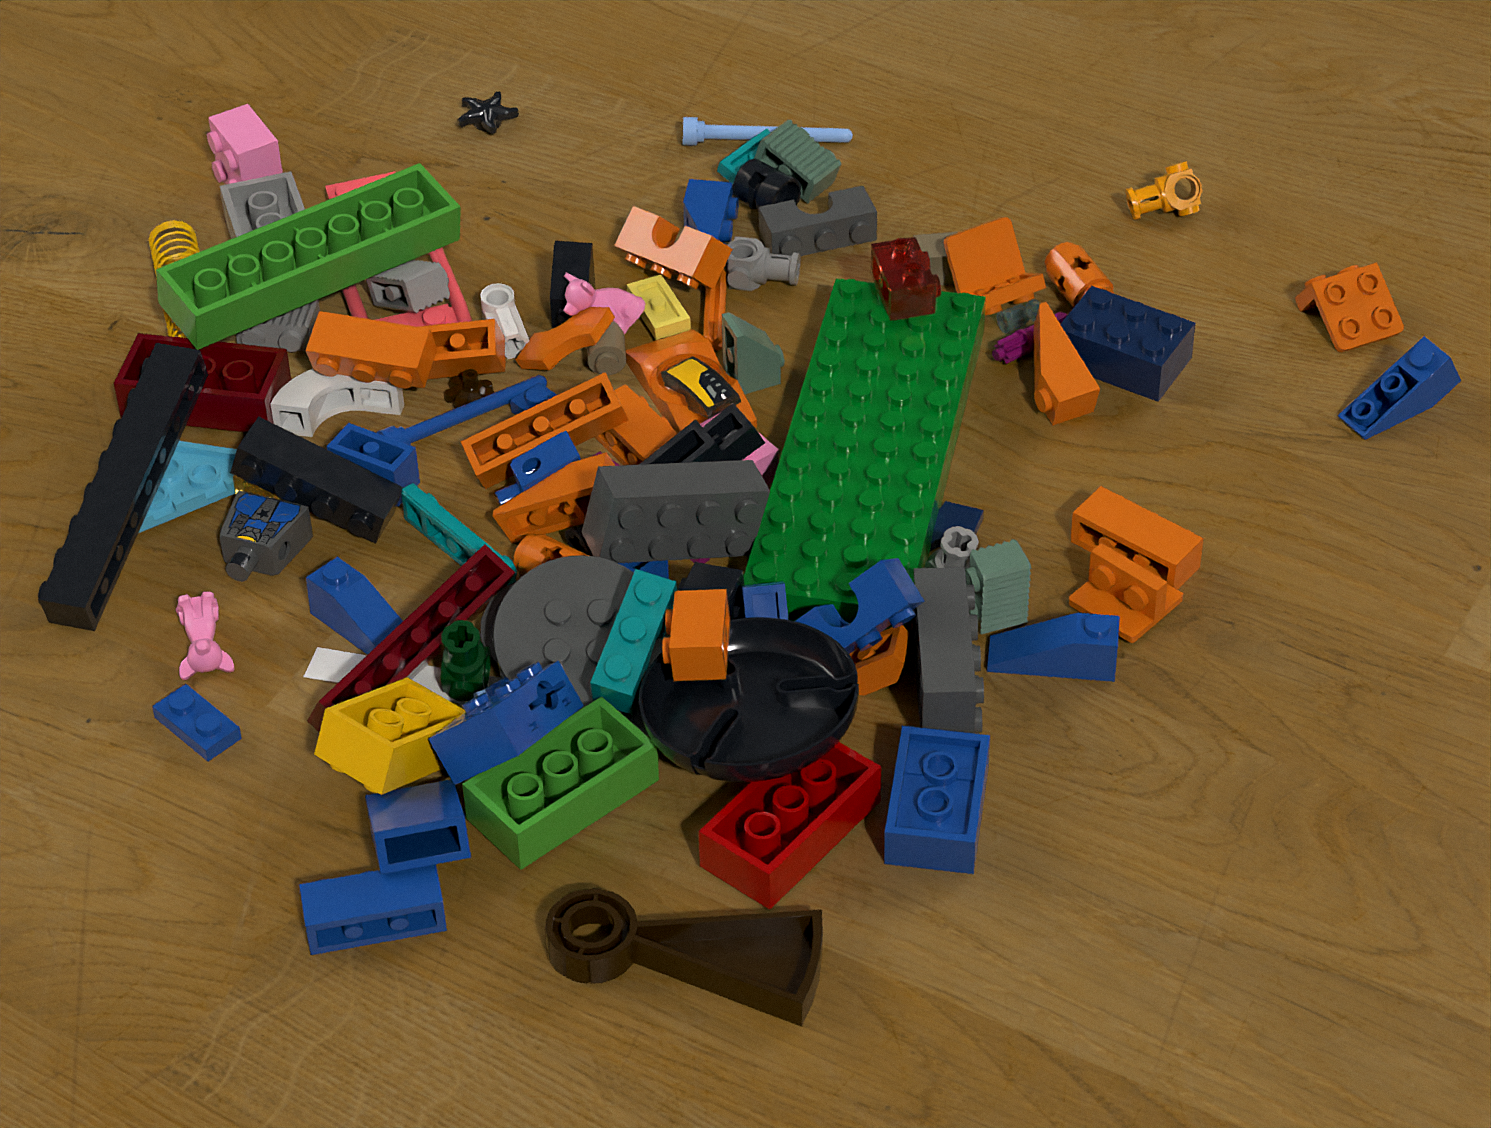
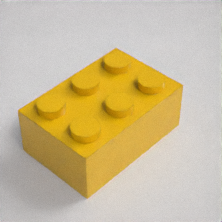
[314,677,466,795]

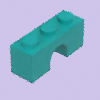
[590,569,677,715]

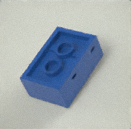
[429,661,584,785]
[884,726,990,874]

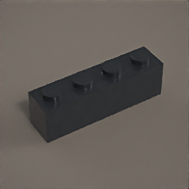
[230,416,404,544]

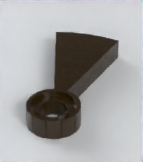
[545,888,823,1027]

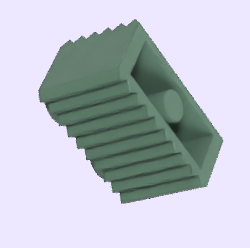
[754,120,841,204]
[965,539,1032,634]

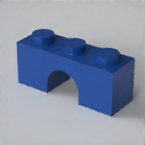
[795,558,925,654]

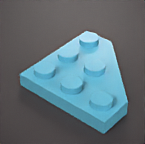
[139,441,248,533]

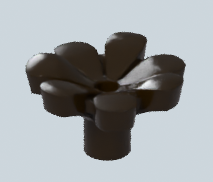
[444,369,495,408]

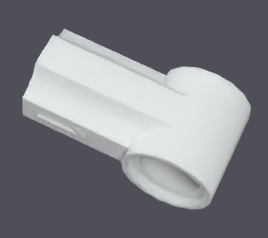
[480,283,529,359]

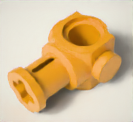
[1125,161,1202,220]

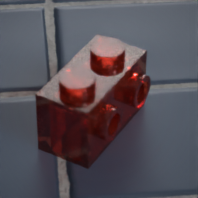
[871,237,941,321]

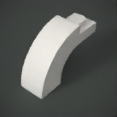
[270,369,404,437]

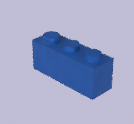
[299,864,447,955]

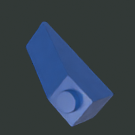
[306,557,403,655]
[987,613,1120,682]

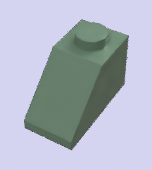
[722,312,785,394]

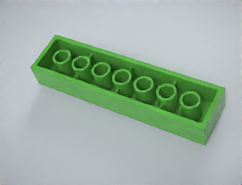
[156,163,461,350]

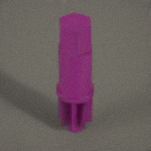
[992,311,1067,364]

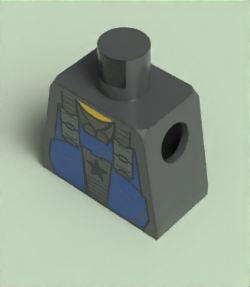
[220,490,313,582]

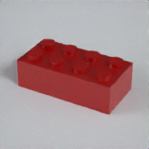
[698,742,881,910]

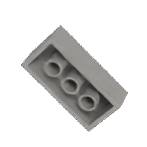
[220,171,305,239]

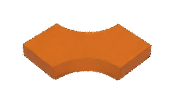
[515,307,615,370]

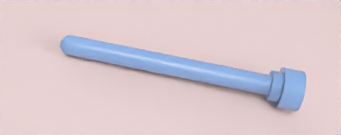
[683,117,853,146]

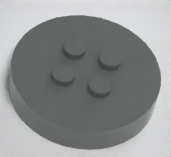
[493,555,665,715]

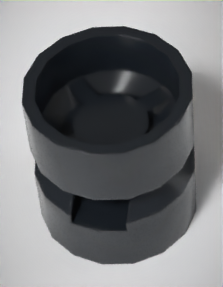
[732,158,801,212]

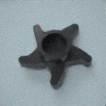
[458,91,519,134]

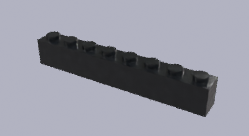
[38,343,209,631]

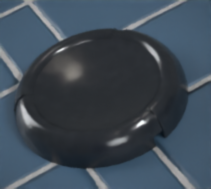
[639,617,859,782]

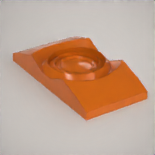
[626,329,757,433]

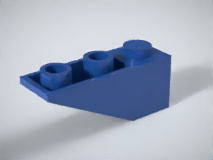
[683,179,739,245]
[1338,336,1461,440]

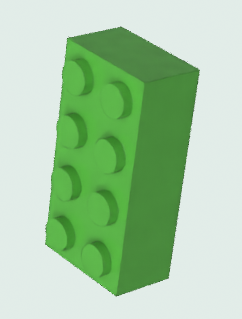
[462,696,659,870]

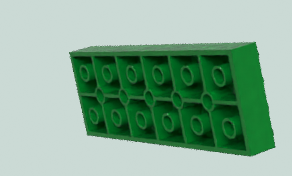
[744,278,986,632]

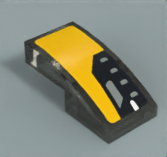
[661,356,741,419]

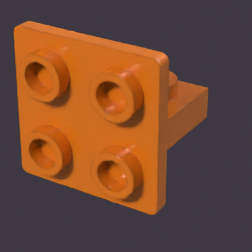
[1068,542,1183,643]

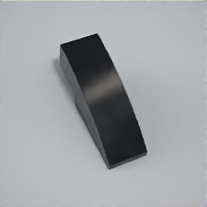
[639,403,765,465]

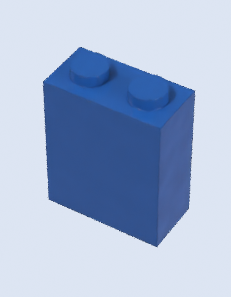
[365,780,471,875]

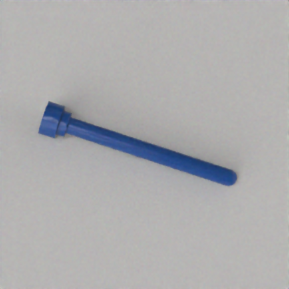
[377,375,547,445]

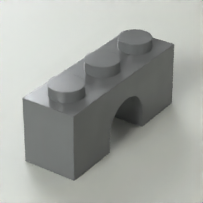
[758,186,877,256]

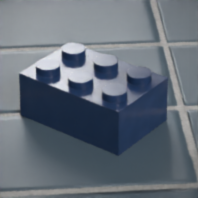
[1060,286,1196,402]

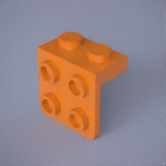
[944,217,1046,316]
[1295,262,1404,352]

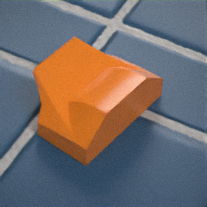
[849,625,909,696]

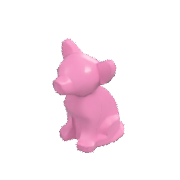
[563,273,645,334]
[176,592,235,680]

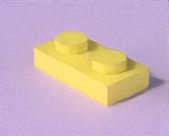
[627,275,691,340]

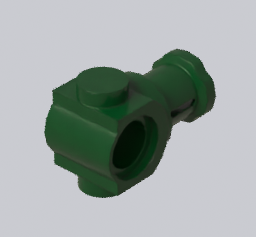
[441,620,492,702]

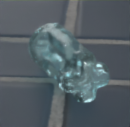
[996,299,1040,333]

